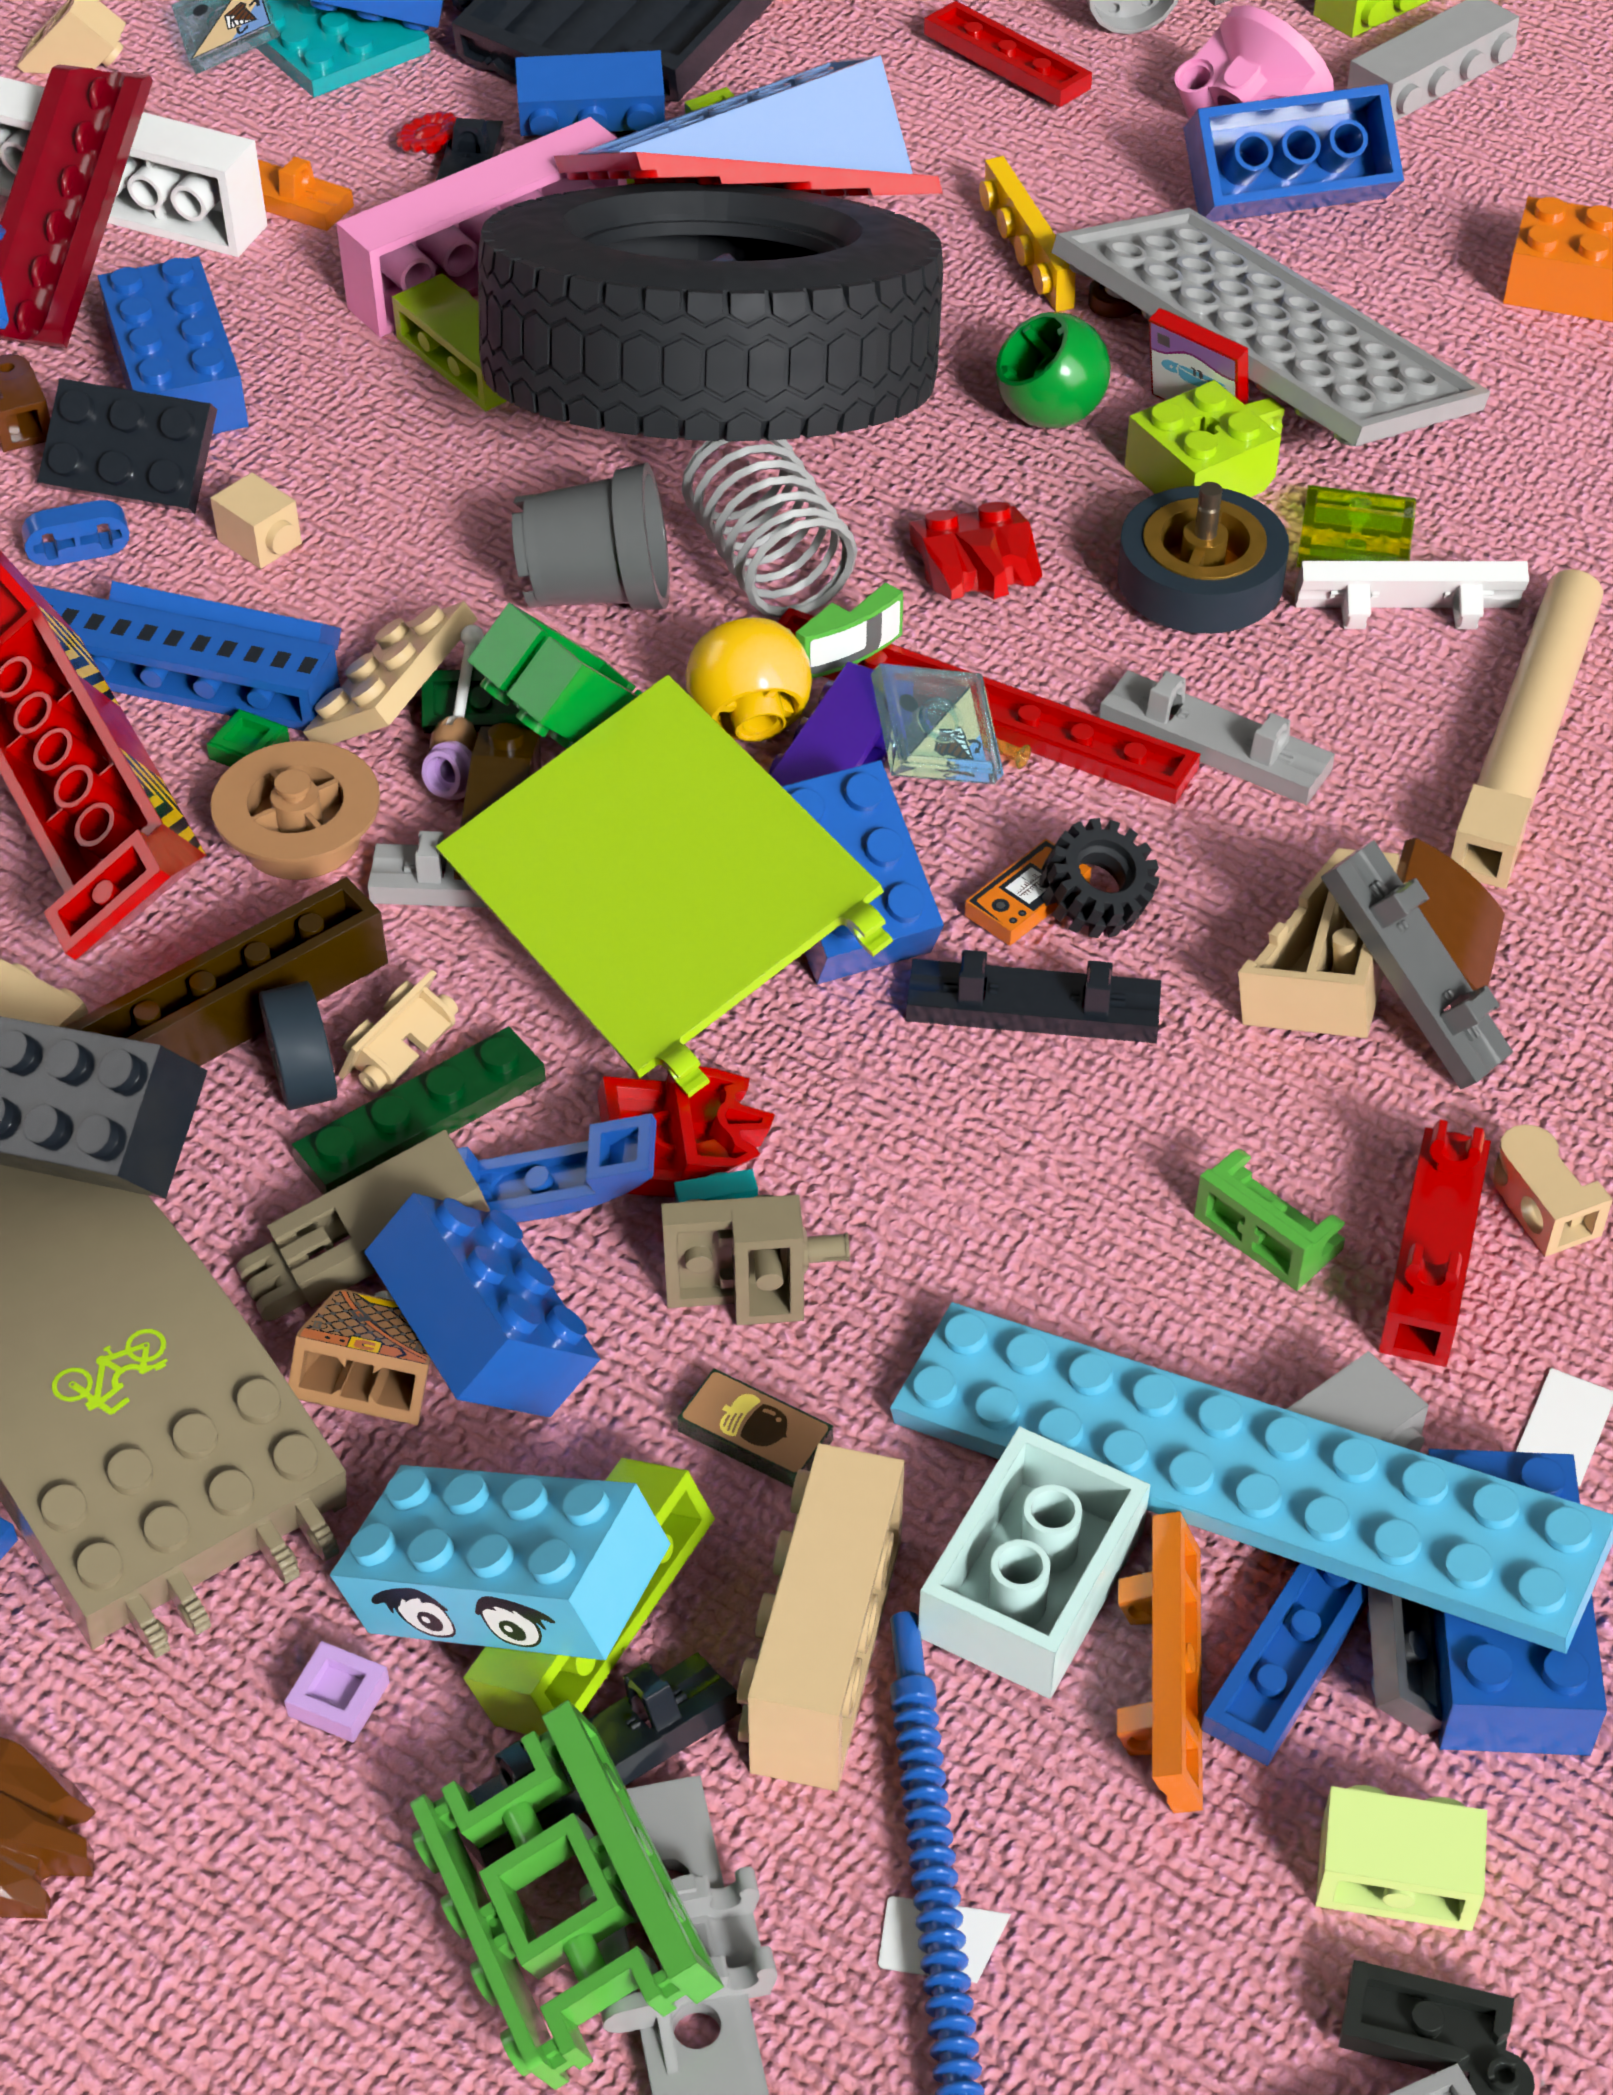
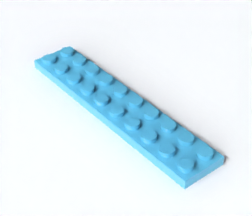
[890,1302,1613,1654]

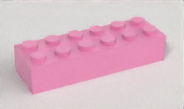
[336,117,627,337]

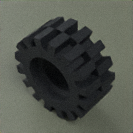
[1039,818,1159,938]

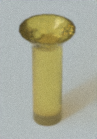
[981,733,1031,769]

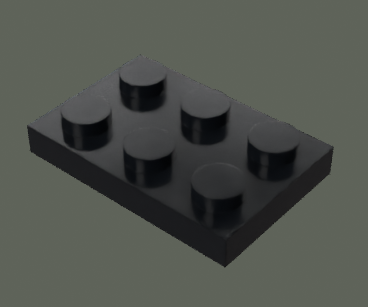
[37,378,218,514]

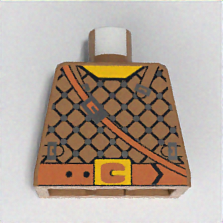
[288,1289,430,1426]

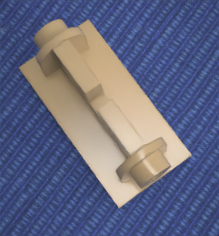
[338,970,458,1093]

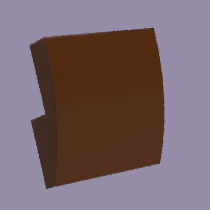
[1396,838,1505,990]

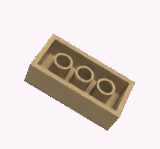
[737,1443,904,1792]

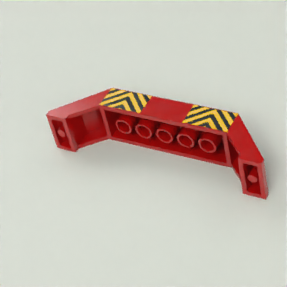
[0,550,207,960]

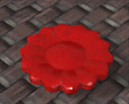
[396,111,458,154]

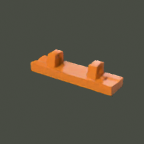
[258,156,354,231]
[1117,1511,1203,1814]

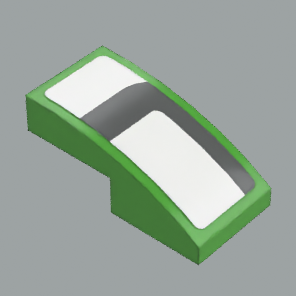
[796,582,903,678]

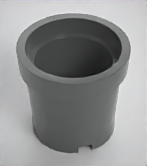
[512,463,670,610]

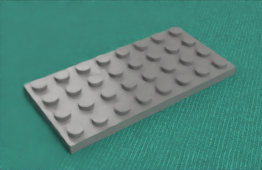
[1052,208,1491,447]

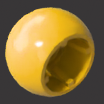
[685,617,812,742]

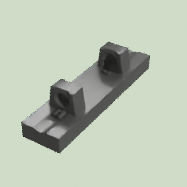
[1321,840,1513,1090]

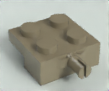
[661,1195,850,1326]

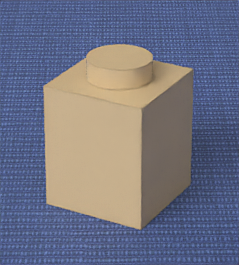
[210,472,302,569]

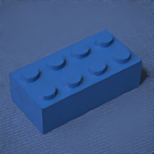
[1183,84,1404,222]
[98,256,249,434]
[1427,1449,1607,1756]

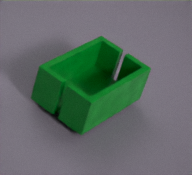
[467,603,643,749]

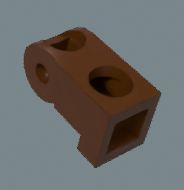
[0,354,51,452]

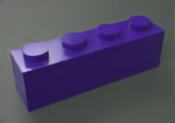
[769,661,911,786]

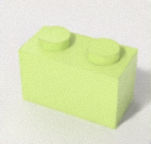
[1315,1785,1488,1931]

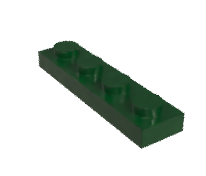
[291,1026,546,1195]

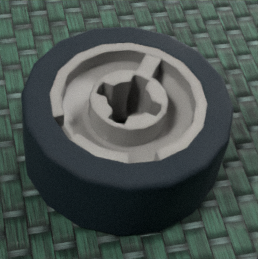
[259,981,337,1110]

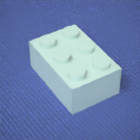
[918,1426,1151,1699]

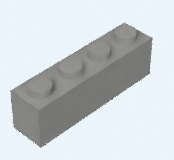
[1347,0,1520,122]

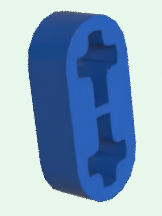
[22,500,130,566]

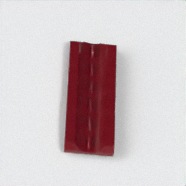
[0,64,153,349]

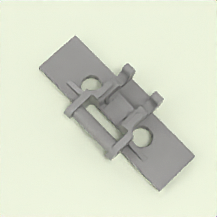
[579,1776,778,2095]

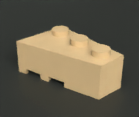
[1238,848,1400,1038]

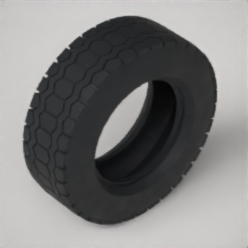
[478,183,943,441]

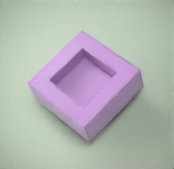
[284,1641,390,1743]

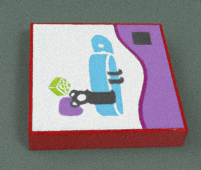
[1149,308,1249,405]

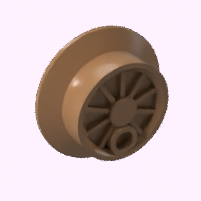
[211,741,380,880]

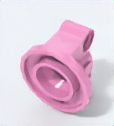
[1174,5,1334,118]

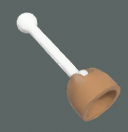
[429,625,484,752]

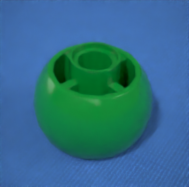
[995,312,1111,429]

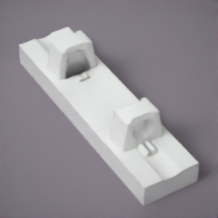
[1294,561,1529,629]

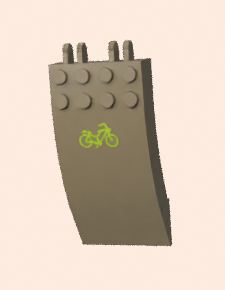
[0,1165,347,1659]

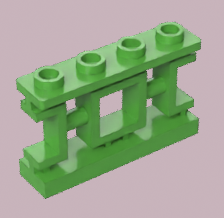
[410,1700,724,2090]

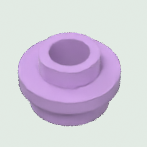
[422,741,472,800]

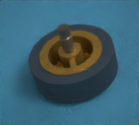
[1117,482,1289,634]

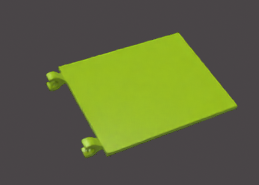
[435,674,893,1098]

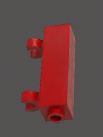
[1378,1119,1491,1367]

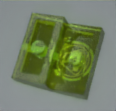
[1296,485,1416,568]

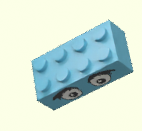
[330,1465,671,1660]

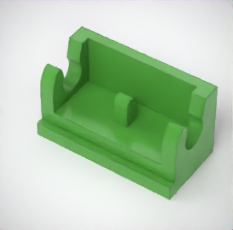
[1194,1149,1345,1291]

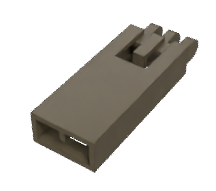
[236,1130,490,1321]

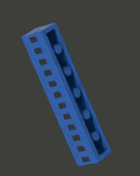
[33,585,340,731]

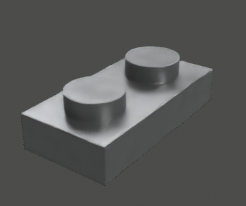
[1367,1586,1442,1735]

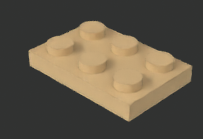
[303,601,477,744]

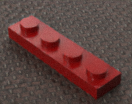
[924,1,1092,107]

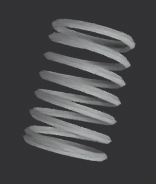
[681,438,858,618]

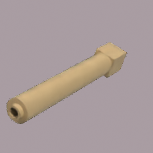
[1451,569,1603,889]

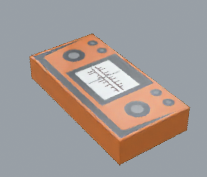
[964,838,1091,946]

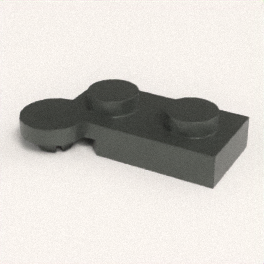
[1338,1960,1535,2095]

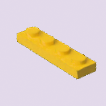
[979,156,1076,312]

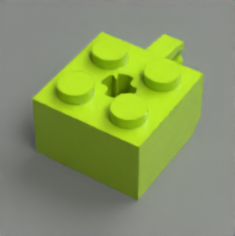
[1125,380,1285,497]

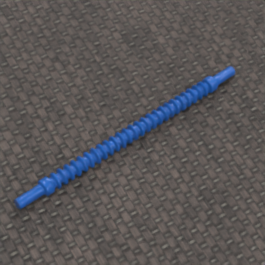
[890,1611,985,2095]

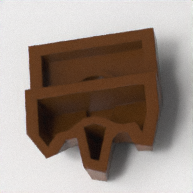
[0,1737,96,1919]

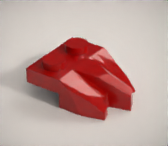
[909,502,1043,600]
[597,1067,775,1197]

